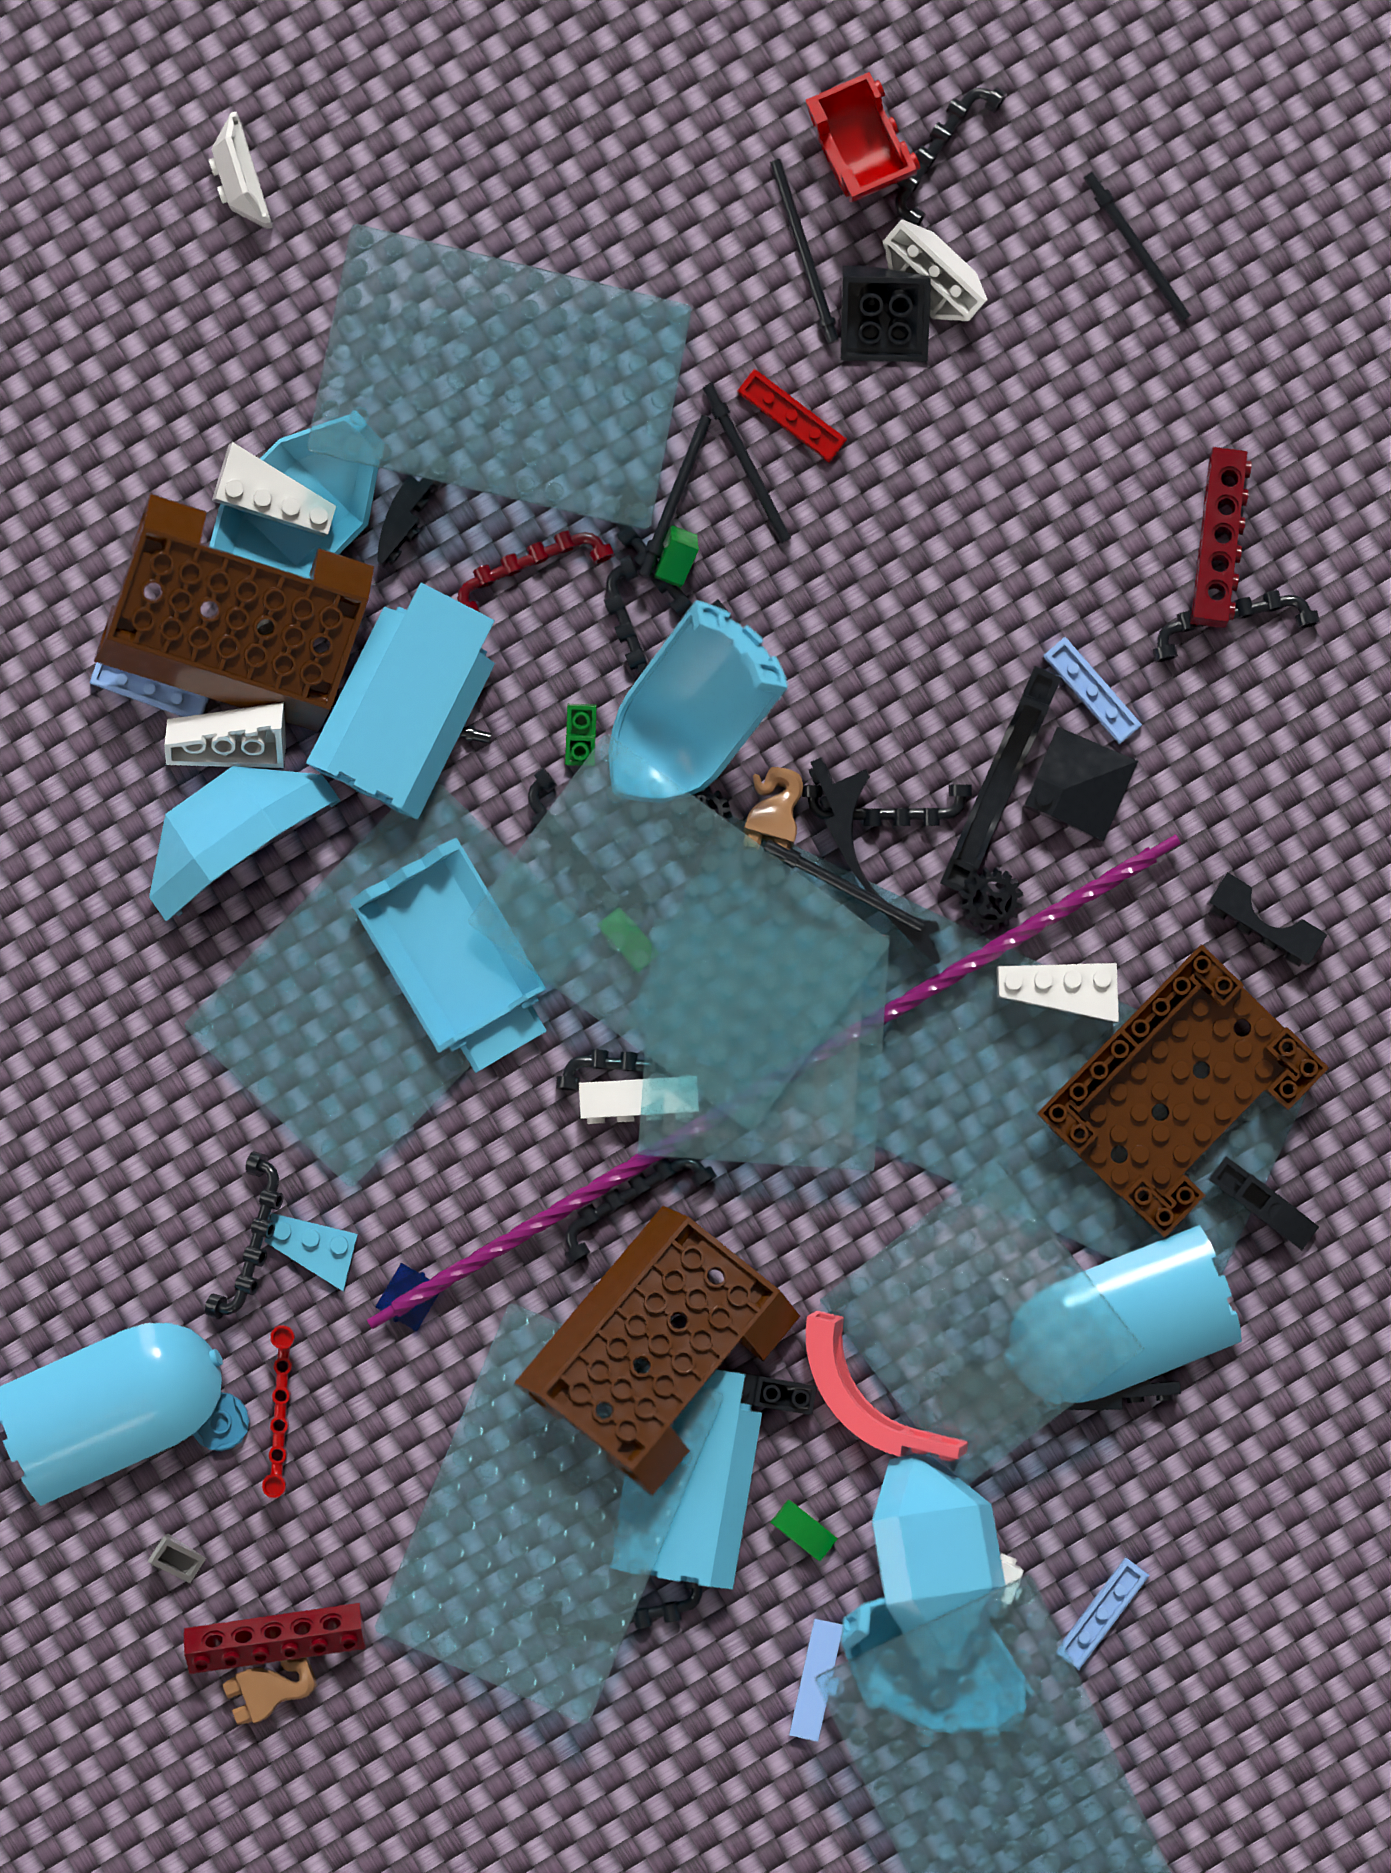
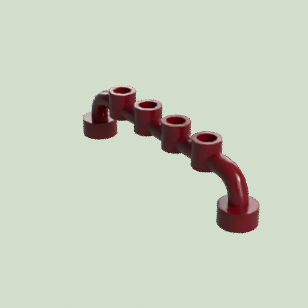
[457,530,615,612]

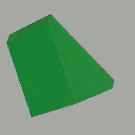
[654,525,699,588]

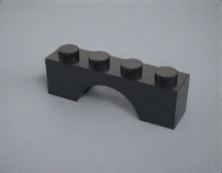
[1206,872,1328,967]

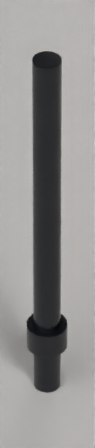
[1083,171,1191,322]
[702,383,792,544]
[639,415,712,578]
[764,839,926,932]

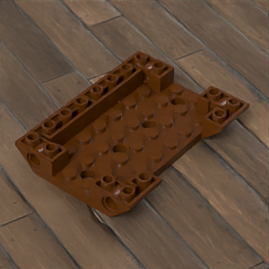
[94,493,374,732]
[1036,944,1329,1238]
[514,1206,800,1497]

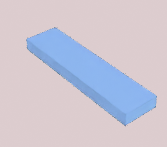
[1043,637,1142,745]
[89,663,209,717]
[1054,1557,1150,1670]
[789,1618,843,1742]

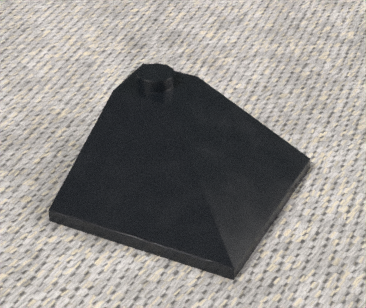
[840,266,931,362]
[1023,726,1138,842]

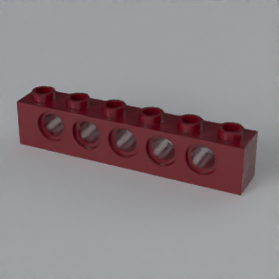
[1190,447,1252,628]
[184,1603,366,1674]

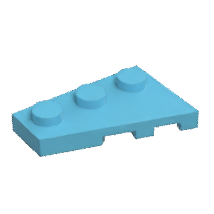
[265,1213,358,1291]

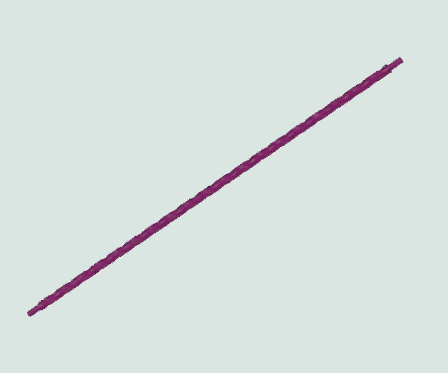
[367,834,1181,1330]

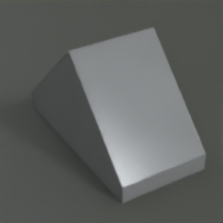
[148,1534,206,1583]

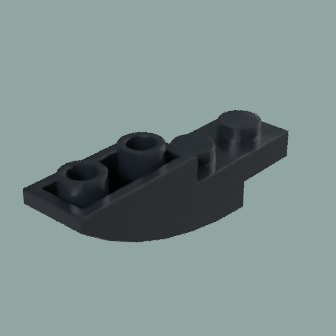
[377,459,448,568]
[1208,1156,1319,1251]
[717,1369,817,1415]

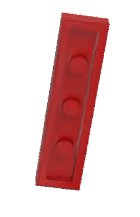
[737,368,847,463]

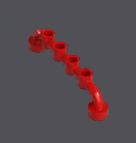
[262,1325,295,1498]

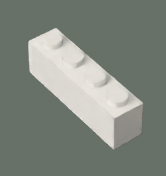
[579,1076,699,1124]

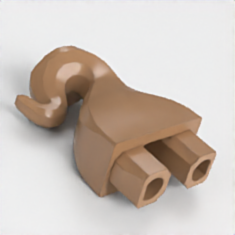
[742,767,803,861]
[222,1657,317,1725]

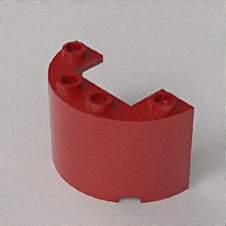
[805,72,921,203]

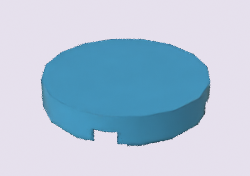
[193,1392,250,1451]

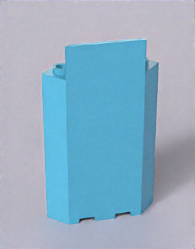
[306,583,495,820]
[349,837,547,1073]
[610,1370,762,1589]

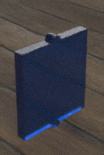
[375,1262,440,1332]

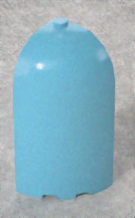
[609,600,788,803]
[1008,1225,1242,1403]
[0,1323,223,1506]

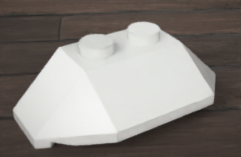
[209,111,273,229]
[883,219,988,321]

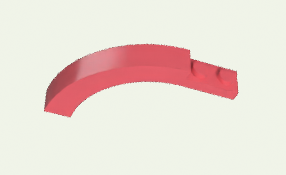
[806,1311,968,1461]

